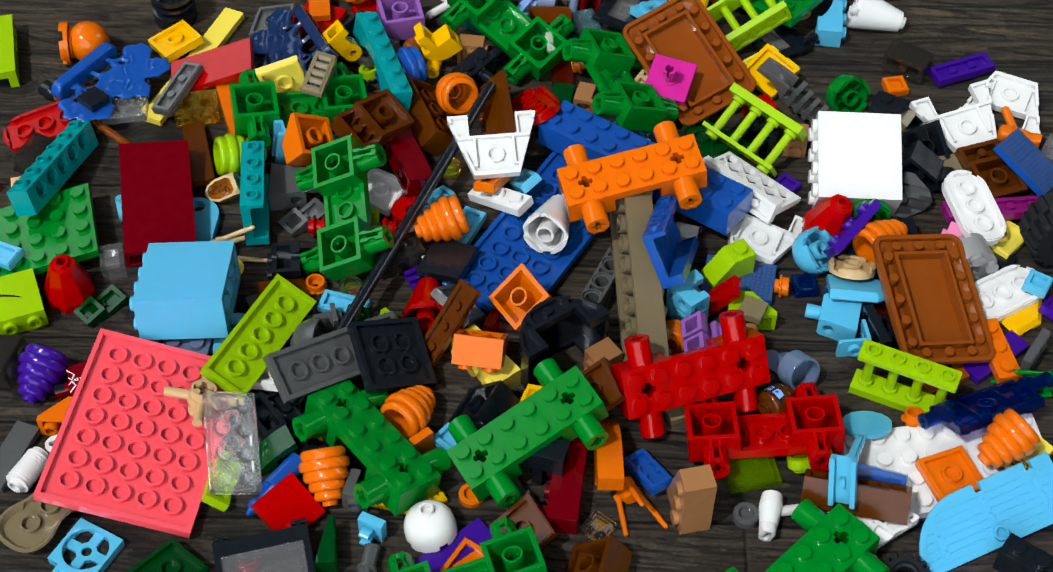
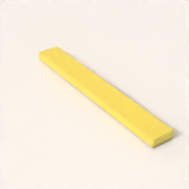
[141,7,244,126]

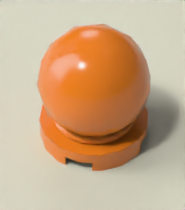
[58,21,110,65]

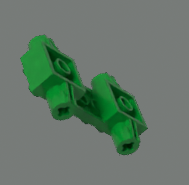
[440,0,574,85]
[562,28,679,132]
[229,62,367,149]
[295,134,394,282]
[446,358,609,509]
[292,379,451,516]
[725,498,891,572]
[387,517,548,572]

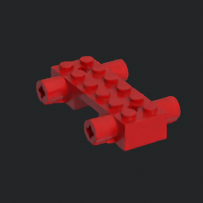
[611,309,771,439]
[684,382,845,479]

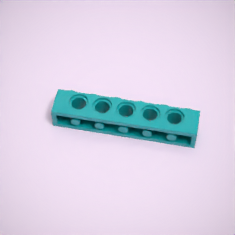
[6,120,99,216]

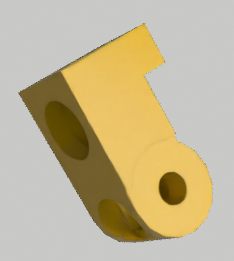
[322,19,362,62]

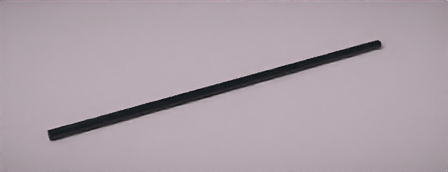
[290,81,496,411]

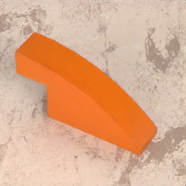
[593,419,624,490]

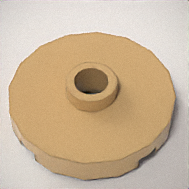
[828,254,876,280]

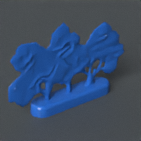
[51,42,170,121]

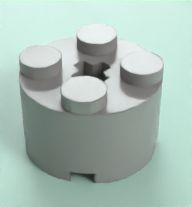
[958,233,999,282]

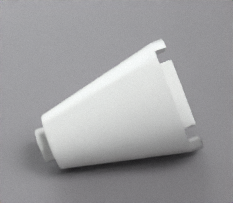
[845,0,906,32]
[523,194,570,254]

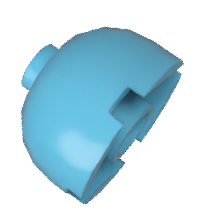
[792,226,831,275]

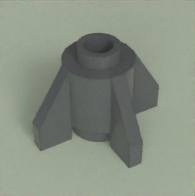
[894,172,932,218]

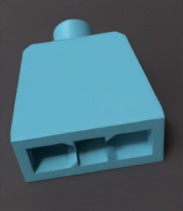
[804,293,862,341]

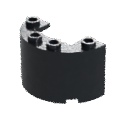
[519,295,610,389]

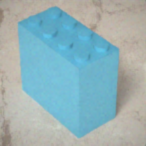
[129,240,241,340]

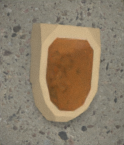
[204,172,241,203]

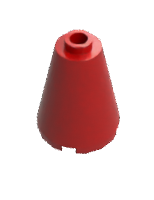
[401,277,442,337]

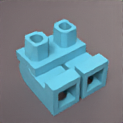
[666,269,710,321]

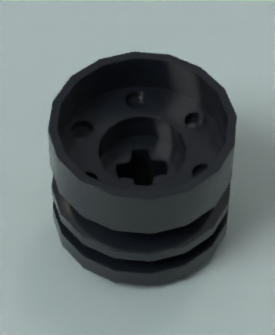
[151,0,198,30]

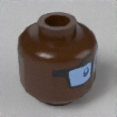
[758,383,795,414]

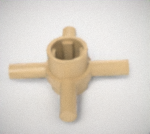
[163,376,241,427]

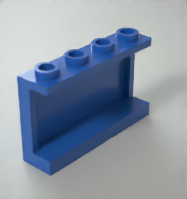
[642,195,699,289]

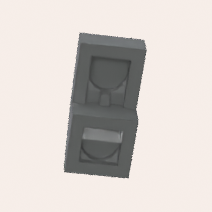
[278,197,325,237]

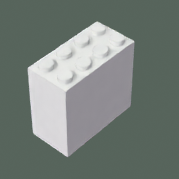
[808,111,903,216]

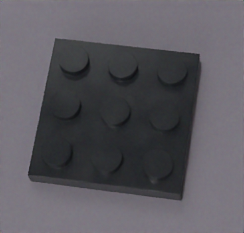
[347,317,437,394]

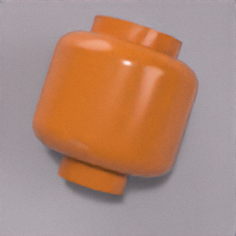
[666,319,684,355]

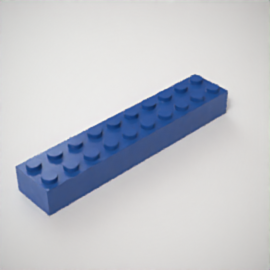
[538,100,753,236]

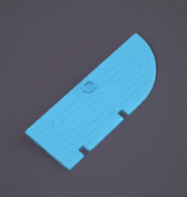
[919,451,1053,572]

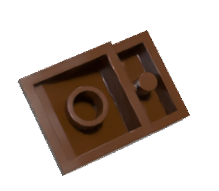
[330,89,415,147]
[954,138,1028,198]

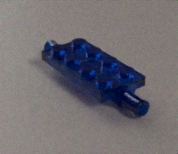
[918,371,1053,436]

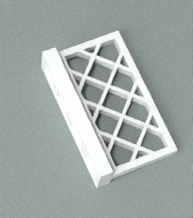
[703,151,801,224]

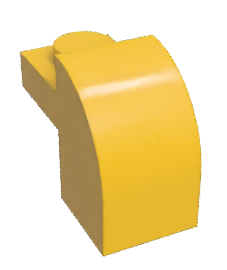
[414,22,463,61]

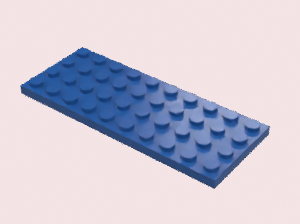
[442,151,609,322]

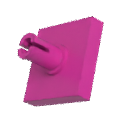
[645,54,697,106]

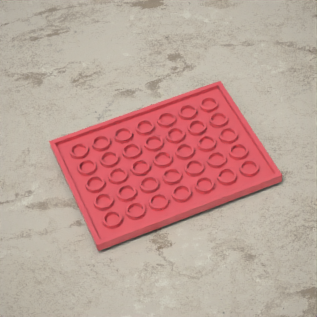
[33,328,233,539]

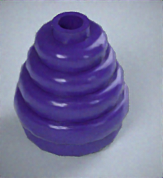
[17,344,69,405]

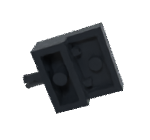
[236,391,305,441]

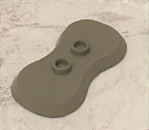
[0,492,75,553]

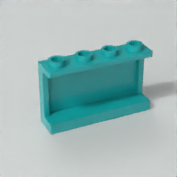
[240,140,270,246]

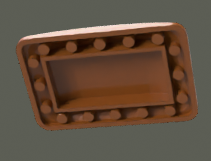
[623,0,756,127]
[873,234,995,365]

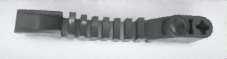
[756,57,905,150]

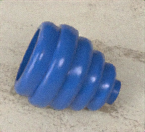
[375,46,428,83]

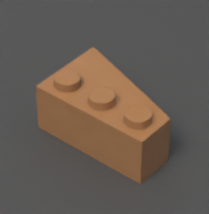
[666,464,717,535]

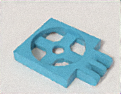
[48,518,125,572]

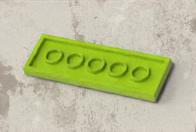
[199,274,317,401]

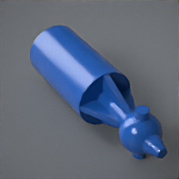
[246,453,303,516]

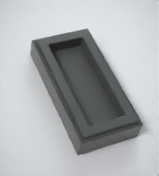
[1020,328,1051,378]

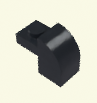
[522,438,570,485]

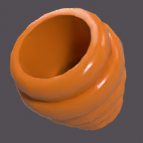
[435,72,479,115]
[413,195,470,242]
[852,219,908,264]
[380,385,436,440]
[977,408,1040,468]
[298,446,350,507]

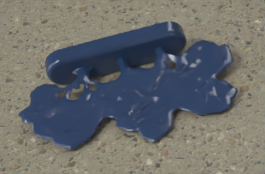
[251,4,339,87]

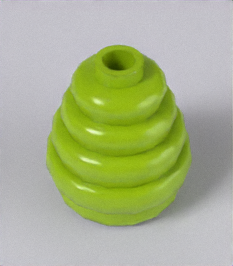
[213,133,267,176]

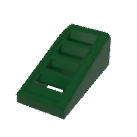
[315,515,339,572]

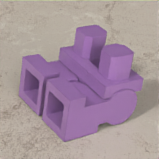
[680,311,722,352]

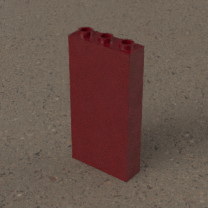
[118,140,196,268]

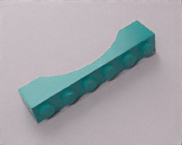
[353,11,413,113]

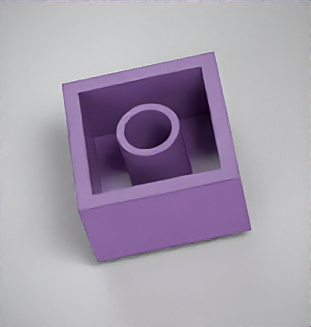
[376,0,425,41]

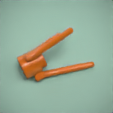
[613,476,668,537]

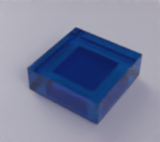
[790,274,819,298]

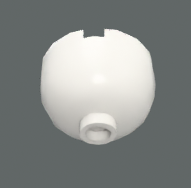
[404,499,457,553]

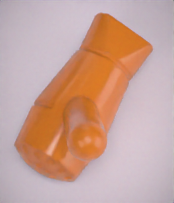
[997,106,1042,148]

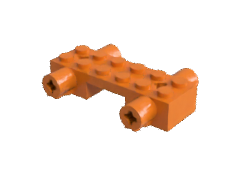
[556,121,707,234]

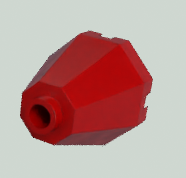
[802,194,853,237]
[44,254,97,315]

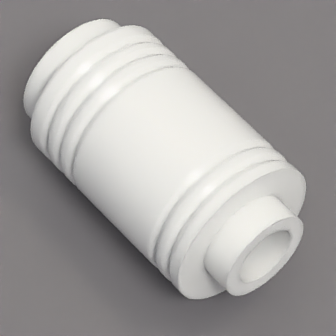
[6,446,49,493]

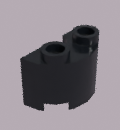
[739,115,779,158]
[267,241,302,281]

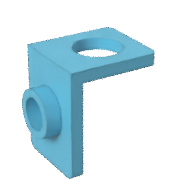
[835,319,872,357]

